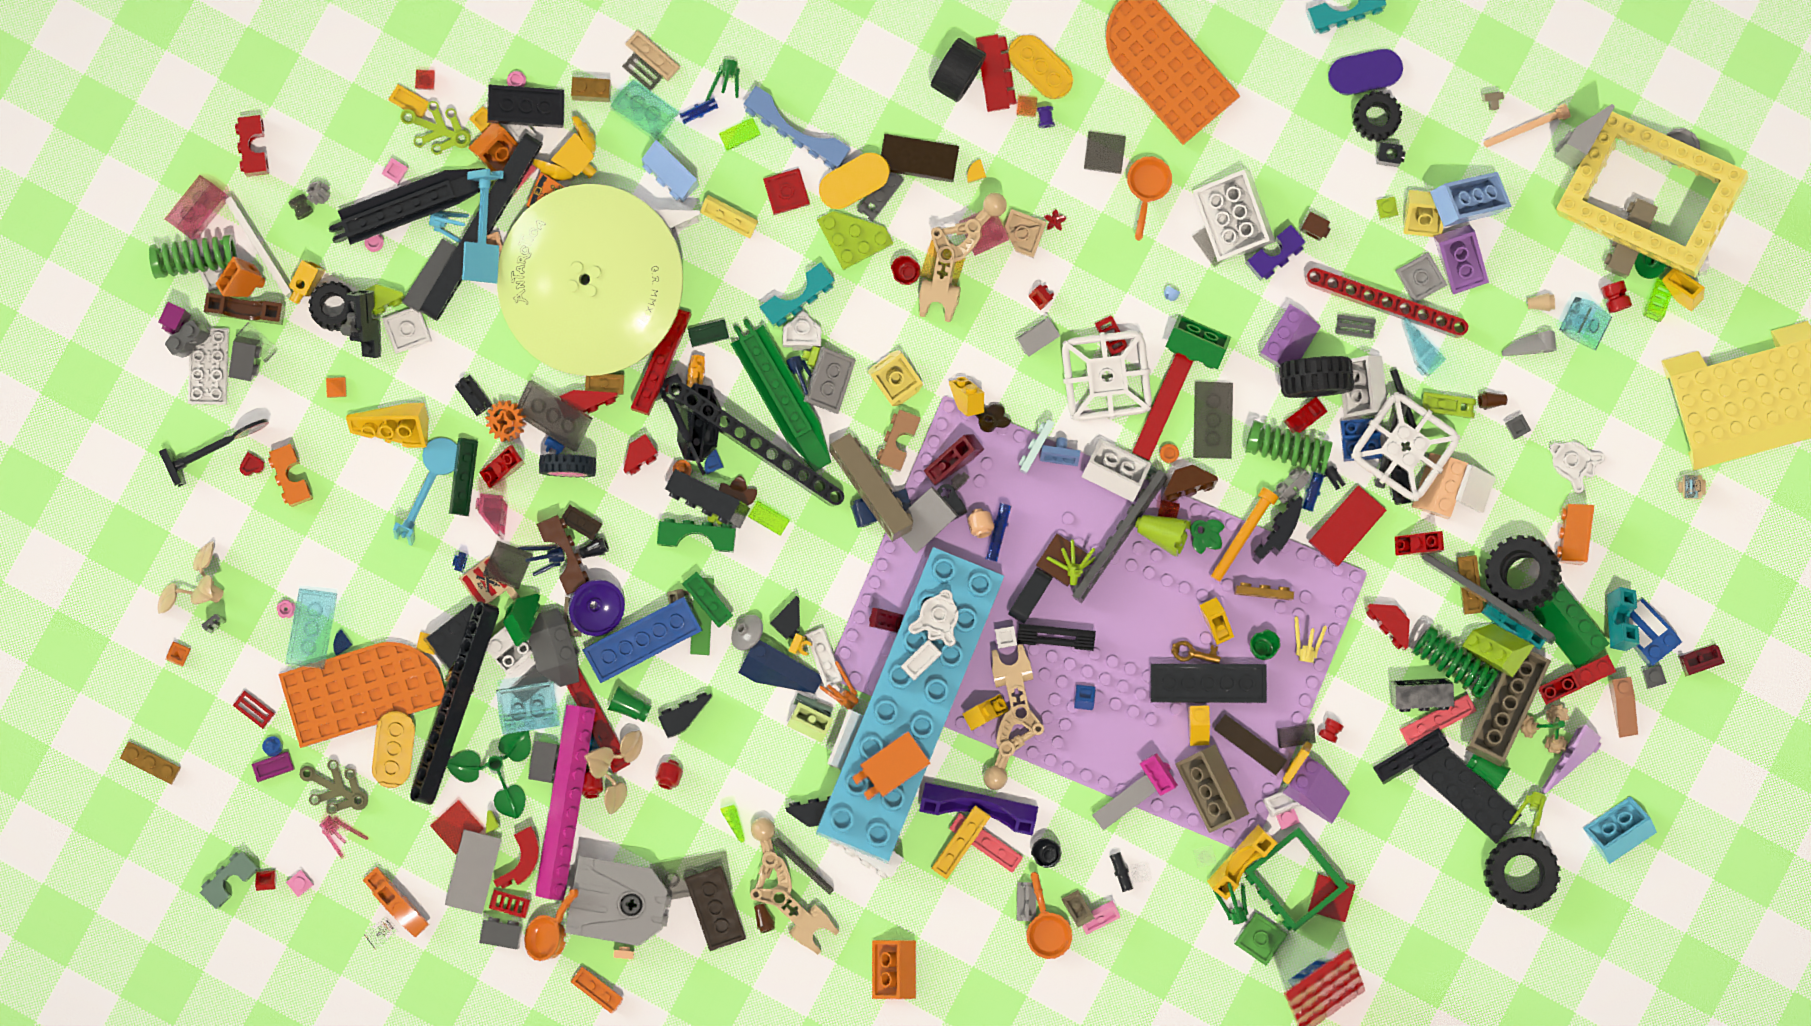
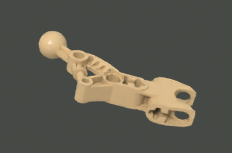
[919,193,1007,322]
[983,644,1044,790]
[750,817,840,955]

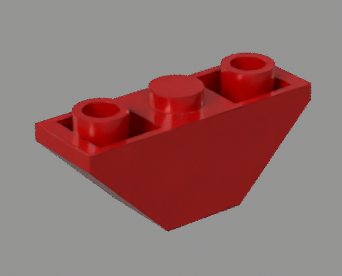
[480,445,525,488]
[1394,531,1444,556]
[1365,604,1410,651]

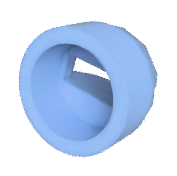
[1164,285,1181,301]

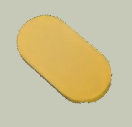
[1008,35,1073,99]
[819,153,890,209]
[372,711,415,788]

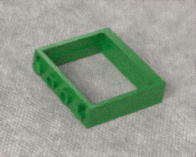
[1245,827,1349,932]

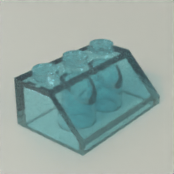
[610,79,680,142]
[496,681,560,735]

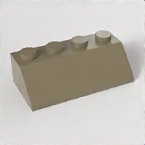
[1175,744,1249,833]

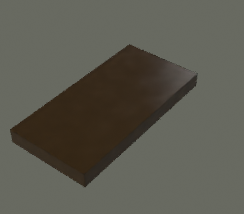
[881,134,959,183]
[684,865,746,951]

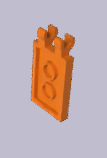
[852,732,931,800]

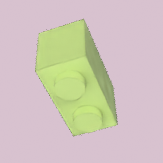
[787,702,833,742]

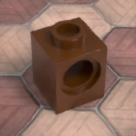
[1300,211,1331,242]

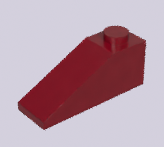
[924,434,984,486]

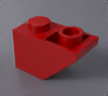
[623,434,659,476]

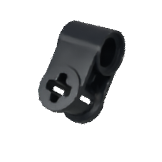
[937,484,968,522]

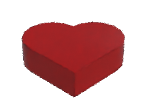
[239,452,265,476]

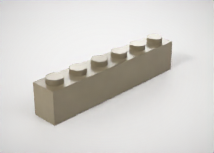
[829,433,913,542]

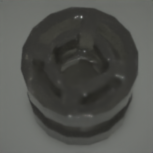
[288,194,314,220]

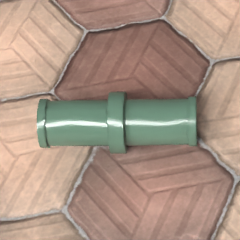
[794,693,834,717]

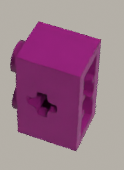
[158,302,191,335]

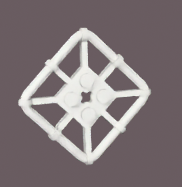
[1062,331,1152,421]
[1351,392,1461,502]

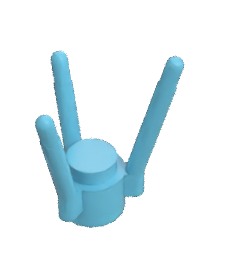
[429,211,469,243]

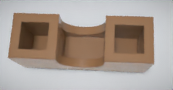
[877,409,921,473]

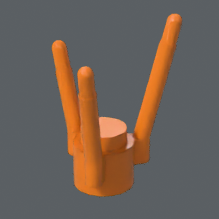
[820,661,859,710]

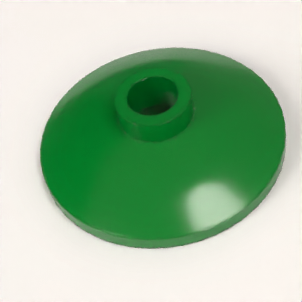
[1635,253,1667,279]

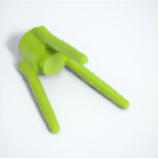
[1509,792,1547,839]

